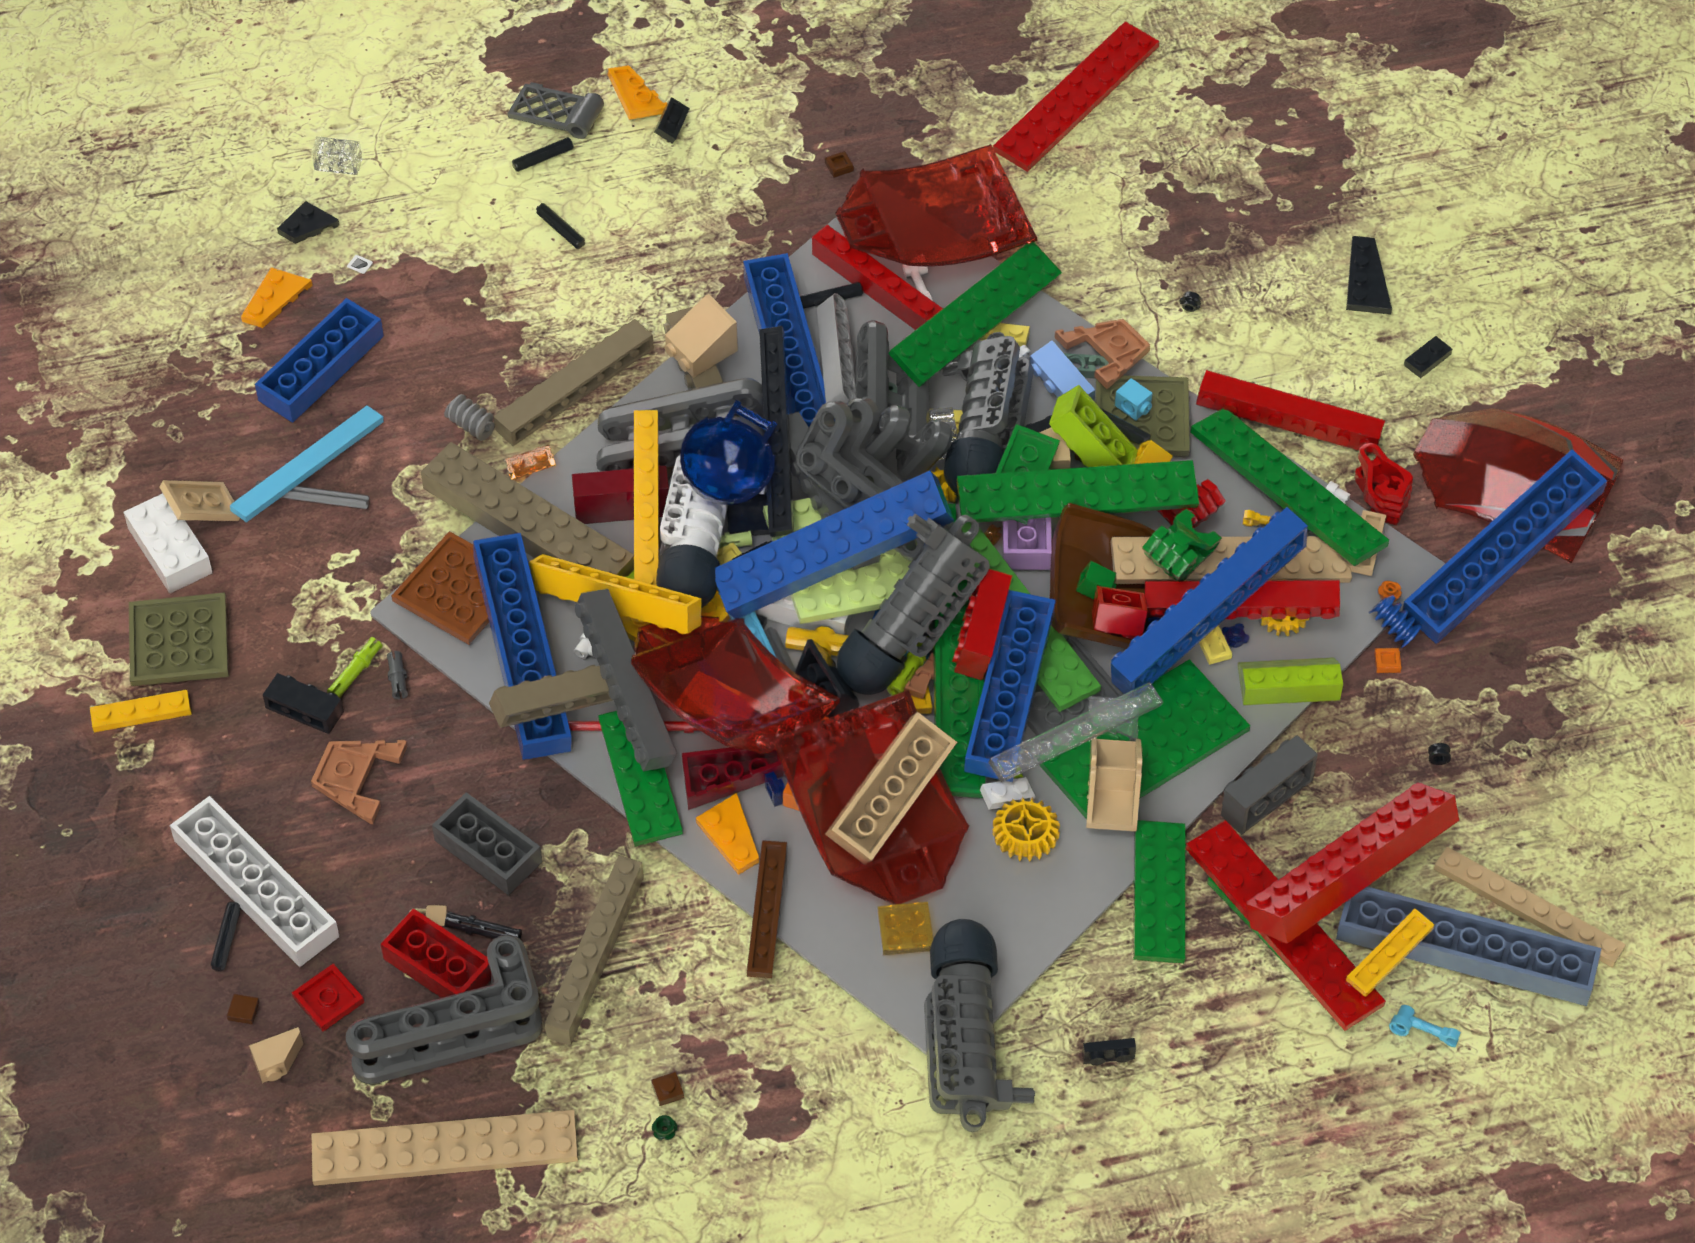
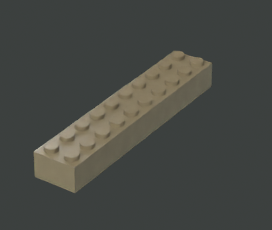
[421,442,634,577]

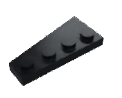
[1346,236,1392,315]

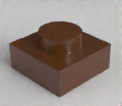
[651,1072,684,1106]

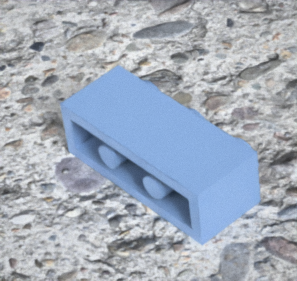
[1030,341,1095,400]

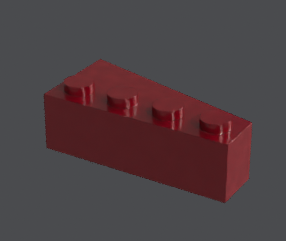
[682,742,784,810]

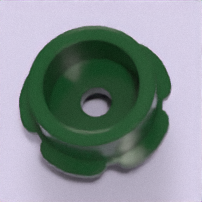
[652,1115,678,1140]

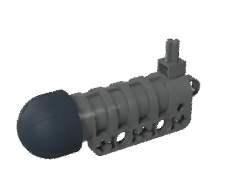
[942,332,1034,496]
[837,514,990,695]
[924,919,1035,1132]

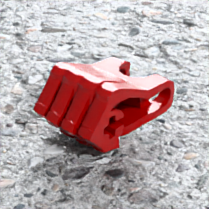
[1354,443,1413,526]
[1156,479,1226,528]

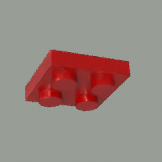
[291,964,365,1032]

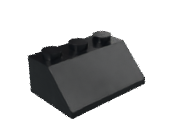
[795,639,860,722]

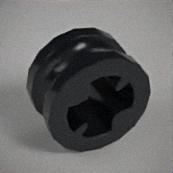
[1428,743,1451,765]

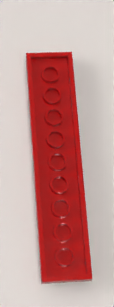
[993,21,1159,172]
[1185,820,1386,1031]

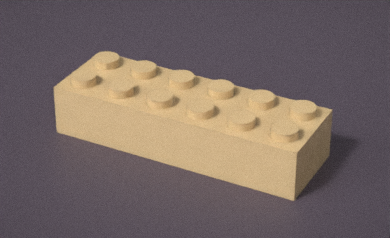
[825,712,957,865]

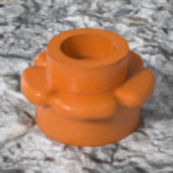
[1378,580,1402,602]

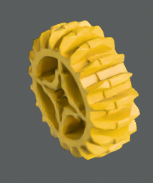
[992,796,1060,862]

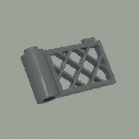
[507,82,604,139]

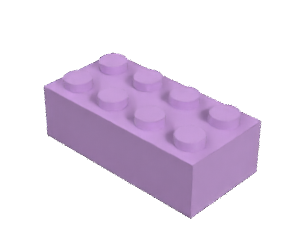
[1002,518,1052,570]

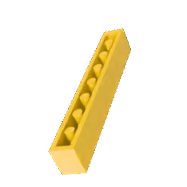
[634,410,659,586]
[528,554,701,634]

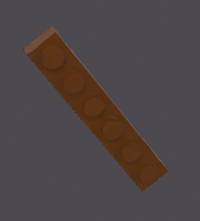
[747,840,787,979]

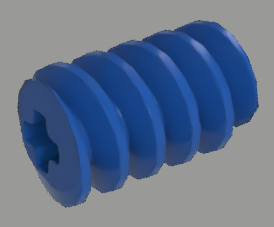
[1368,595,1422,648]

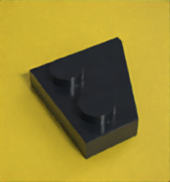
[277,201,340,244]

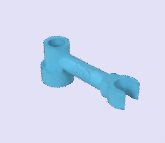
[1389,1005,1461,1047]

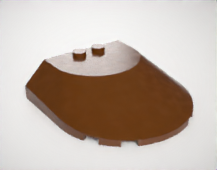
[1050,503,1159,649]

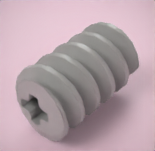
[444,394,495,441]

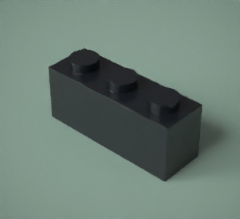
[263,673,344,734]

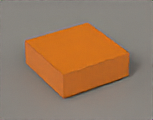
[1374,648,1401,673]

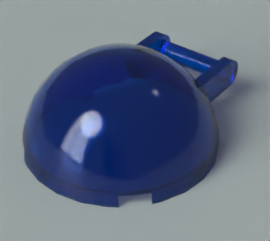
[680,400,778,505]

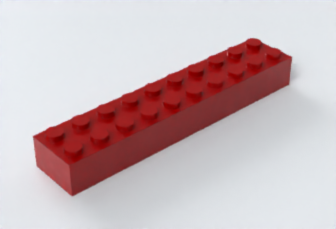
[1246,782,1459,944]

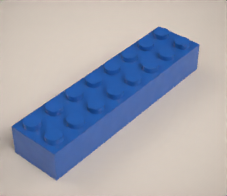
[964,590,1056,782]

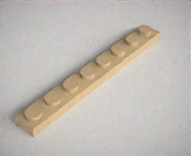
[1434,847,1626,968]

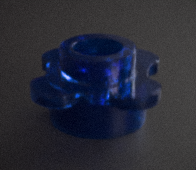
[1222,623,1249,648]

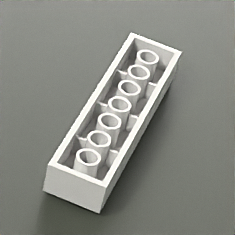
[170,796,339,967]

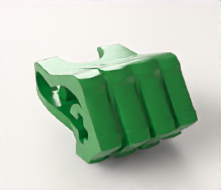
[1142,509,1222,581]

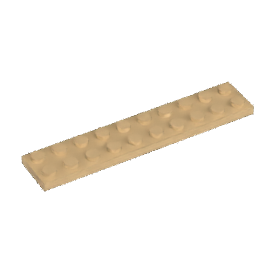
[1110,536,1352,584]
[312,1110,578,1186]

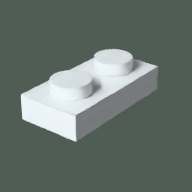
[980,777,1035,810]

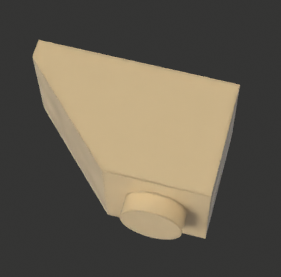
[249,1027,303,1083]

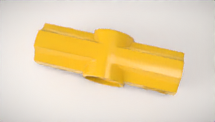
[785,626,849,656]

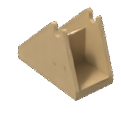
[1086,736,1142,831]

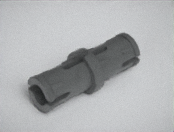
[387,651,408,699]

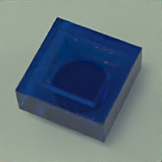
[765,771,785,807]

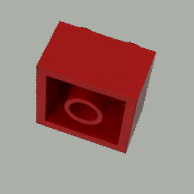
[1091,586,1147,639]

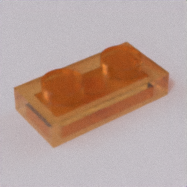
[505,445,556,480]

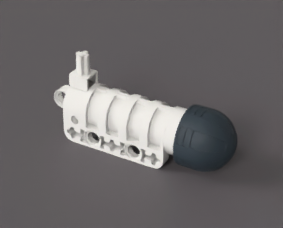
[656,453,766,608]

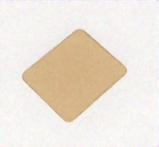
[426,905,447,926]

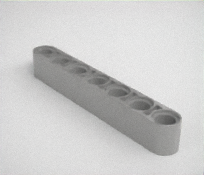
[817,293,857,404]

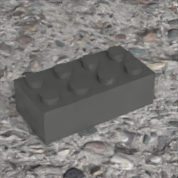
[1221,735,1318,835]
[432,792,542,895]

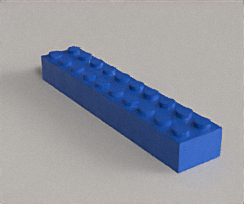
[743,253,835,427]
[1402,450,1607,644]
[715,470,954,619]
[1111,507,1308,702]
[473,533,572,760]

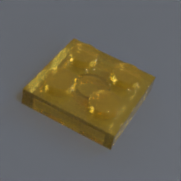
[877,902,933,955]

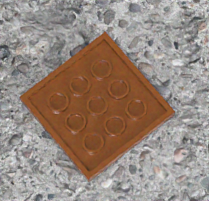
[391,531,489,645]

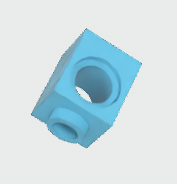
[1115,378,1152,420]

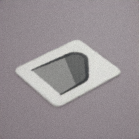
[347,255,373,274]

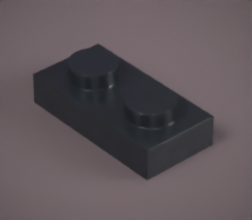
[654,97,690,143]
[1404,336,1453,379]
[1082,1038,1136,1065]

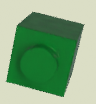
[1076,561,1116,600]

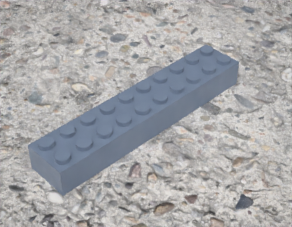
[1336,886,1602,1006]

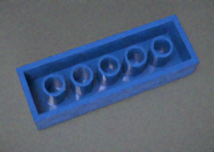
[255,298,384,423]

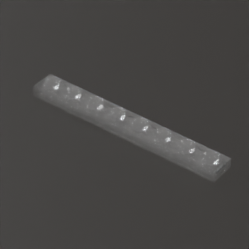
[988,682,1163,783]

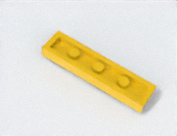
[90,690,191,732]
[1346,909,1434,997]

